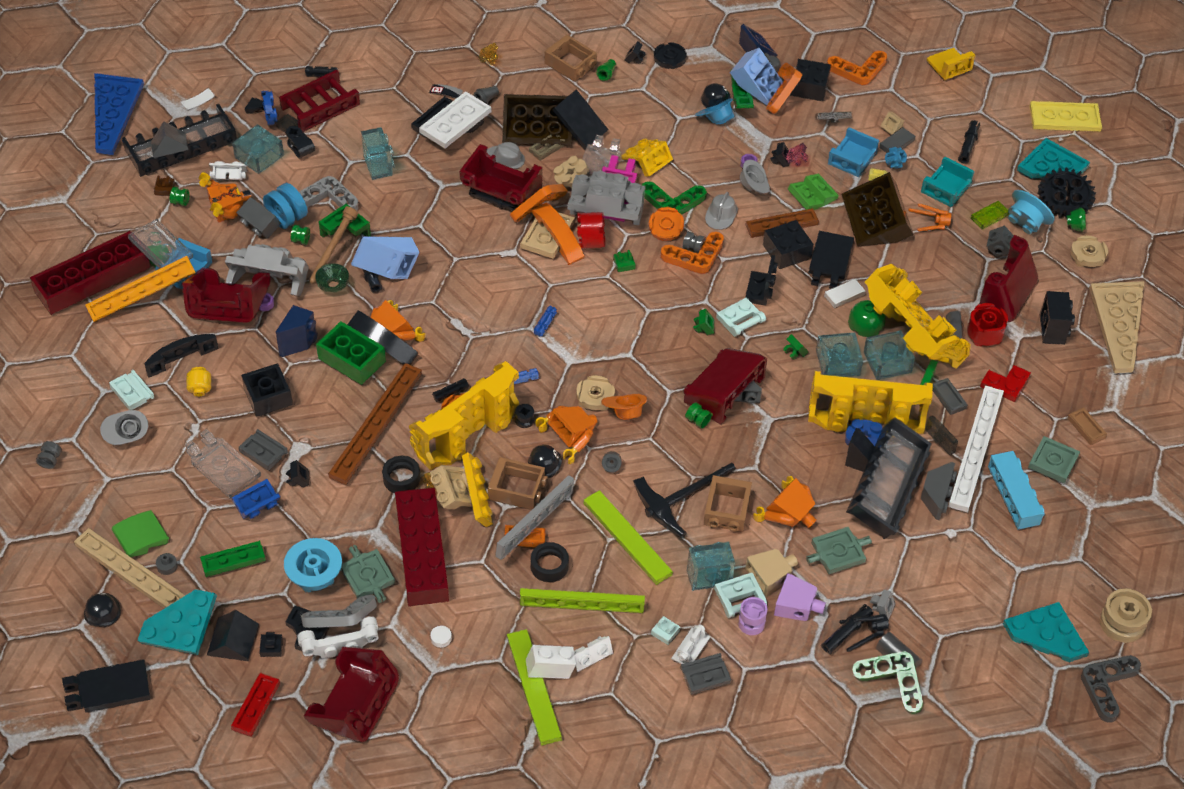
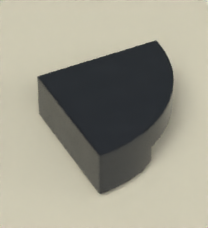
[245,97,264,113]

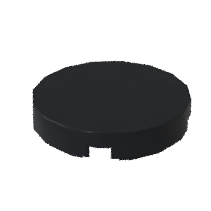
[654,42,687,69]

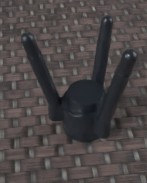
[839,614,889,652]

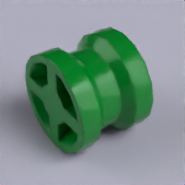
[170,187,190,206]
[291,225,310,245]

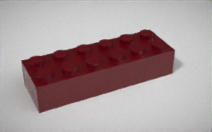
[30,231,151,315]
[395,487,449,607]

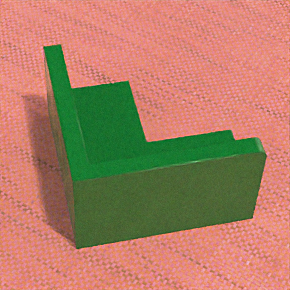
[318,204,371,238]

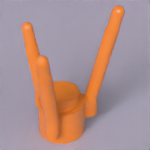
[908,203,951,231]

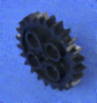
[1037,167,1096,219]

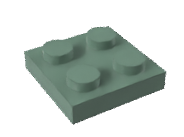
[1028,436,1080,483]

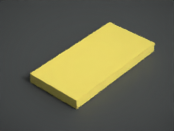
[1029,101,1102,131]

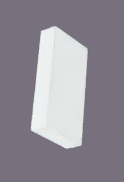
[824,279,865,308]

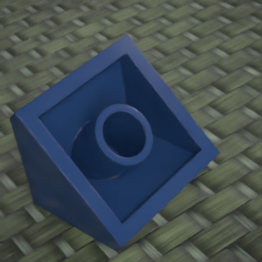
[739,24,777,57]

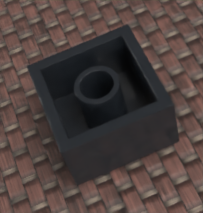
[791,59,831,102]
[763,220,814,269]
[1039,291,1075,345]
[241,363,293,417]

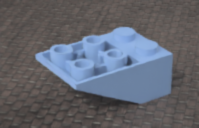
[730,48,783,105]
[351,236,420,279]

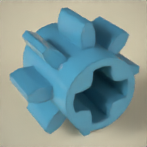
[885,147,907,169]

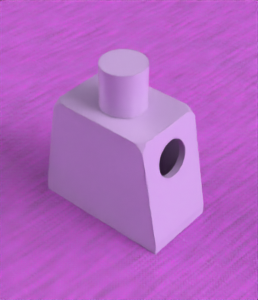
[774,573,826,621]

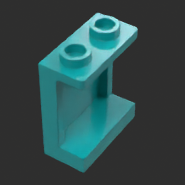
[921,157,974,207]

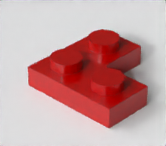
[980,365,1031,402]

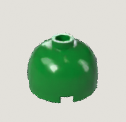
[848,300,886,337]

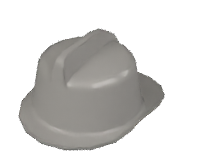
[487,142,525,169]
[740,160,770,194]
[705,192,738,230]
[100,410,148,445]

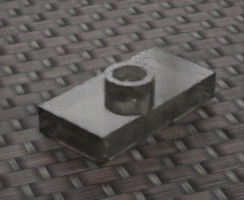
[815,112,852,123]
[925,415,958,455]

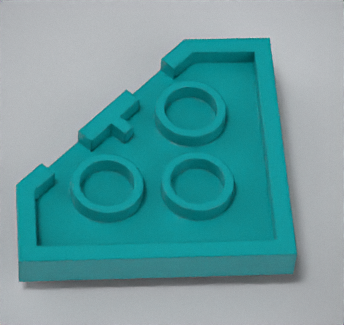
[1017,138,1090,178]
[137,589,217,655]
[1003,602,1089,662]

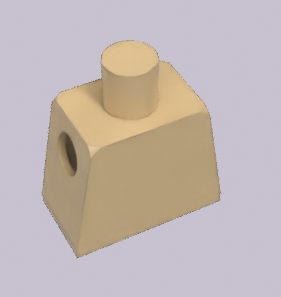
[745,549,798,597]

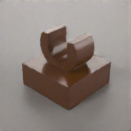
[154,176,175,196]

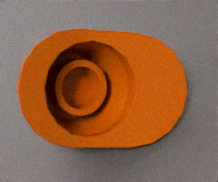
[601,394,647,420]

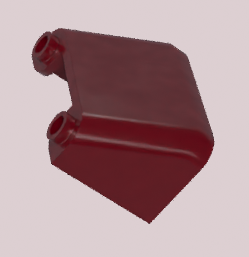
[459,144,543,205]
[979,235,1038,322]
[182,268,271,323]
[683,348,767,425]
[304,647,399,742]

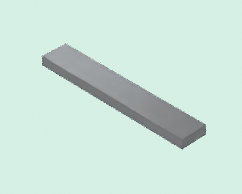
[495,475,574,560]

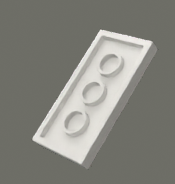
[419,91,491,148]

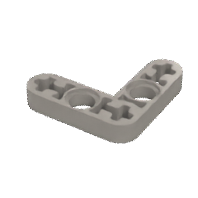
[299,176,359,211]
[301,595,377,628]

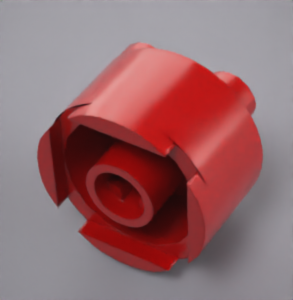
[577,212,605,249]
[967,303,1008,346]

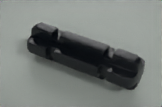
[305,66,338,77]
[432,378,469,402]

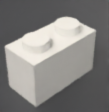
[526,645,576,679]

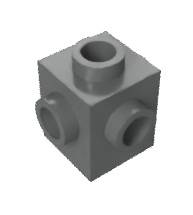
[986,225,1014,258]

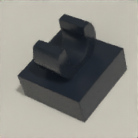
[624,41,646,64]
[770,142,791,167]
[286,460,309,488]
[259,632,283,657]

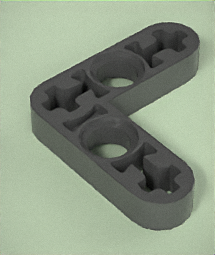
[1081,655,1141,723]

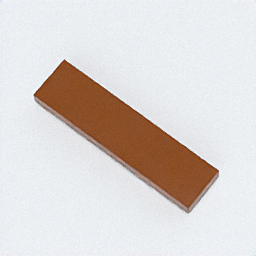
[745,208,819,238]

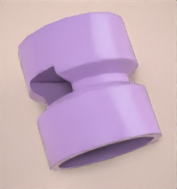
[738,597,768,635]

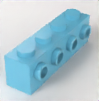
[988,451,1044,530]

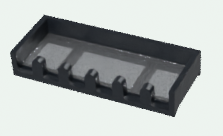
[122,104,237,177]
[846,417,932,539]

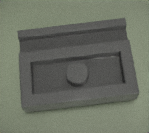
[238,429,288,471]
[680,653,731,695]

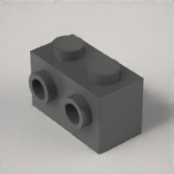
[236,197,281,239]

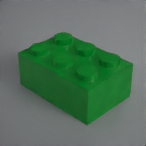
[316,321,386,385]

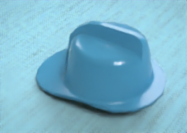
[695,98,734,124]

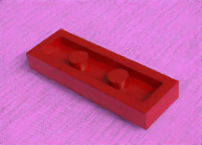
[231,673,280,737]

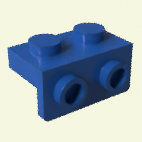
[232,479,281,520]

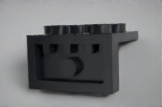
[745,255,778,306]

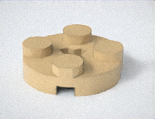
[553,156,589,188]
[1070,235,1108,267]
[576,375,615,411]

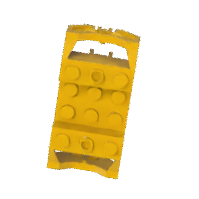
[864,264,971,368]
[409,361,519,471]
[808,371,933,438]

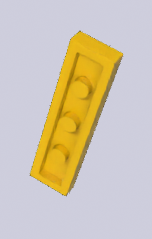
[462,452,493,527]

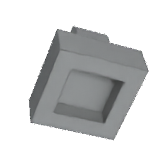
[870,590,895,620]

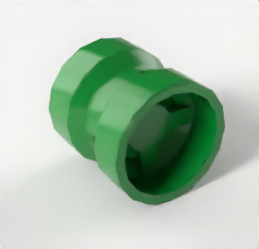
[685,402,712,429]

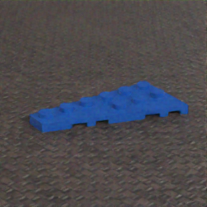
[94,73,144,155]

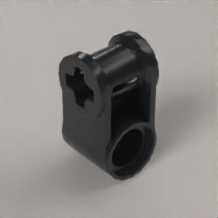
[286,126,315,159]

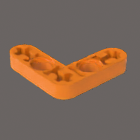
[827,50,887,85]
[766,62,802,114]
[510,184,568,223]
[660,232,724,274]

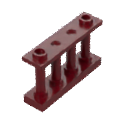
[279,70,360,132]

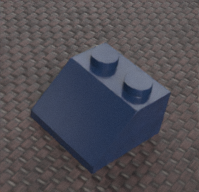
[276,305,318,357]

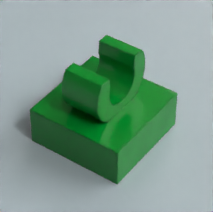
[613,250,636,272]
[693,309,714,336]
[783,334,809,360]

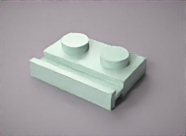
[109,370,154,410]

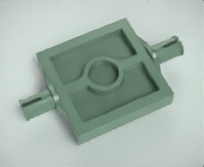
[806,527,872,574]
[341,545,395,603]

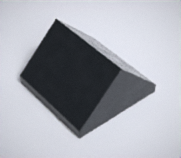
[207,610,259,662]

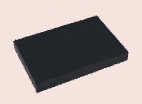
[552,89,609,150]

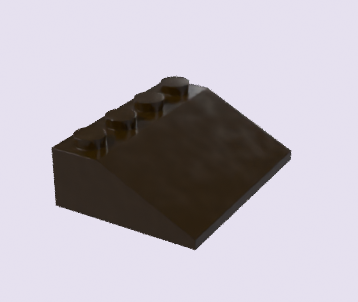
[502,94,572,146]
[841,172,914,247]

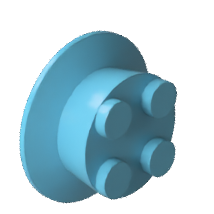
[1008,190,1055,234]
[284,538,342,592]

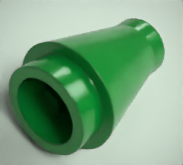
[596,59,616,81]

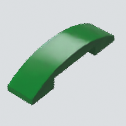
[731,75,754,108]

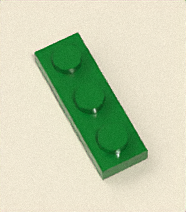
[200,541,266,577]

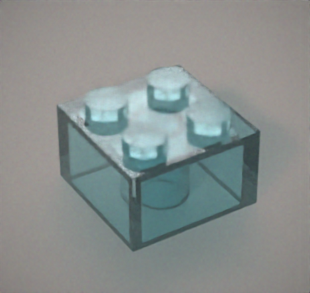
[232,124,284,174]
[361,127,395,180]
[864,330,915,380]
[816,332,863,377]
[687,542,735,591]

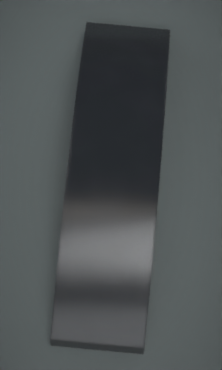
[347,310,419,365]
[144,334,219,378]

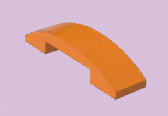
[531,202,584,265]

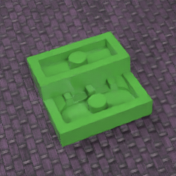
[788,174,839,210]
[111,510,169,557]

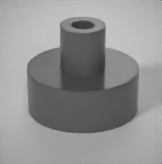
[602,451,622,472]
[156,553,178,575]

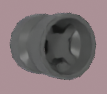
[682,231,706,253]
[36,441,62,469]

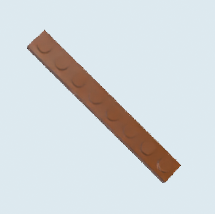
[328,363,422,485]

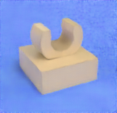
[881,112,904,135]

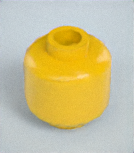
[186,367,212,397]

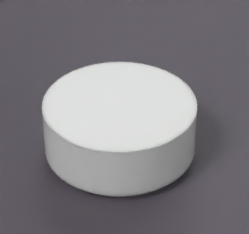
[430,626,452,648]

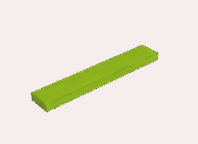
[583,490,673,585]
[520,588,645,613]
[507,629,562,746]

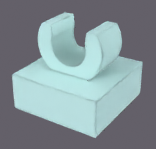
[651,616,680,645]

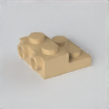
[430,465,472,510]

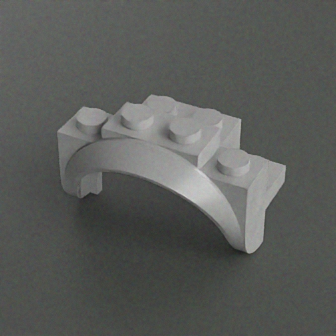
[567,171,646,225]
[225,244,309,296]

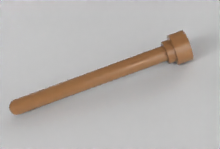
[309,206,359,284]

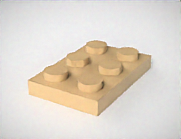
[520,212,575,259]

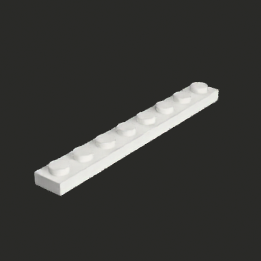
[948,386,1004,513]

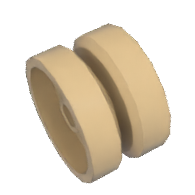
[1100,589,1152,643]

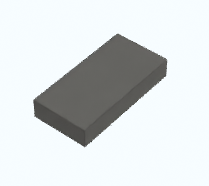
[879,127,916,153]
[932,378,968,415]

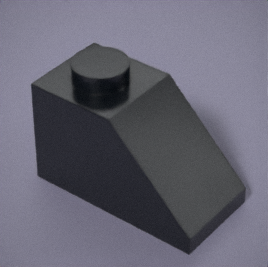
[845,428,875,472]

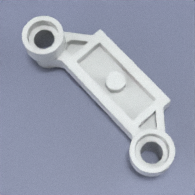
[297,617,379,659]

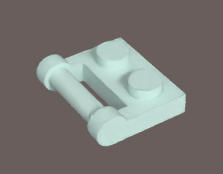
[716,298,766,337]
[714,573,767,618]

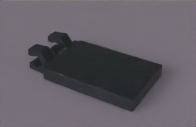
[808,230,854,289]
[62,659,151,713]

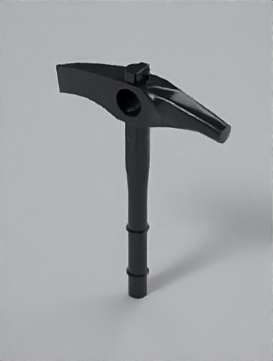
[633,463,736,538]

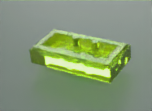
[970,201,1009,229]

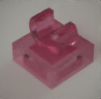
[786,143,808,166]

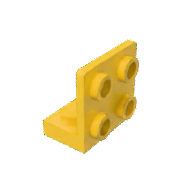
[927,48,975,80]
[621,139,673,177]

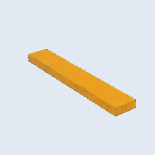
[85,256,196,322]

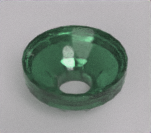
[315,263,349,293]

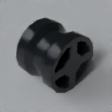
[515,404,534,428]

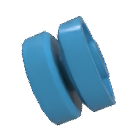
[263,182,308,229]

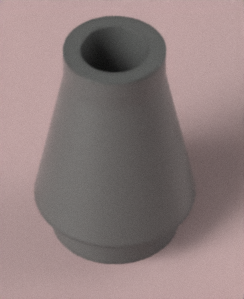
[473,86,499,103]

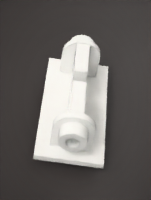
[209,161,247,180]
[671,625,710,664]
[574,636,613,672]

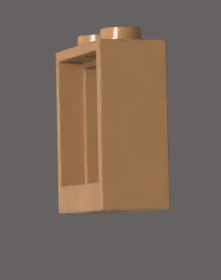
[545,35,597,82]
[488,457,548,510]
[704,475,752,532]

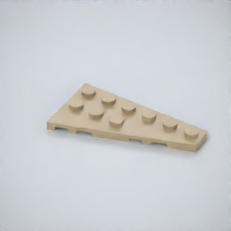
[1089,282,1144,373]

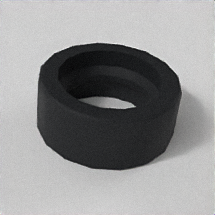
[382,455,421,493]
[530,542,569,582]

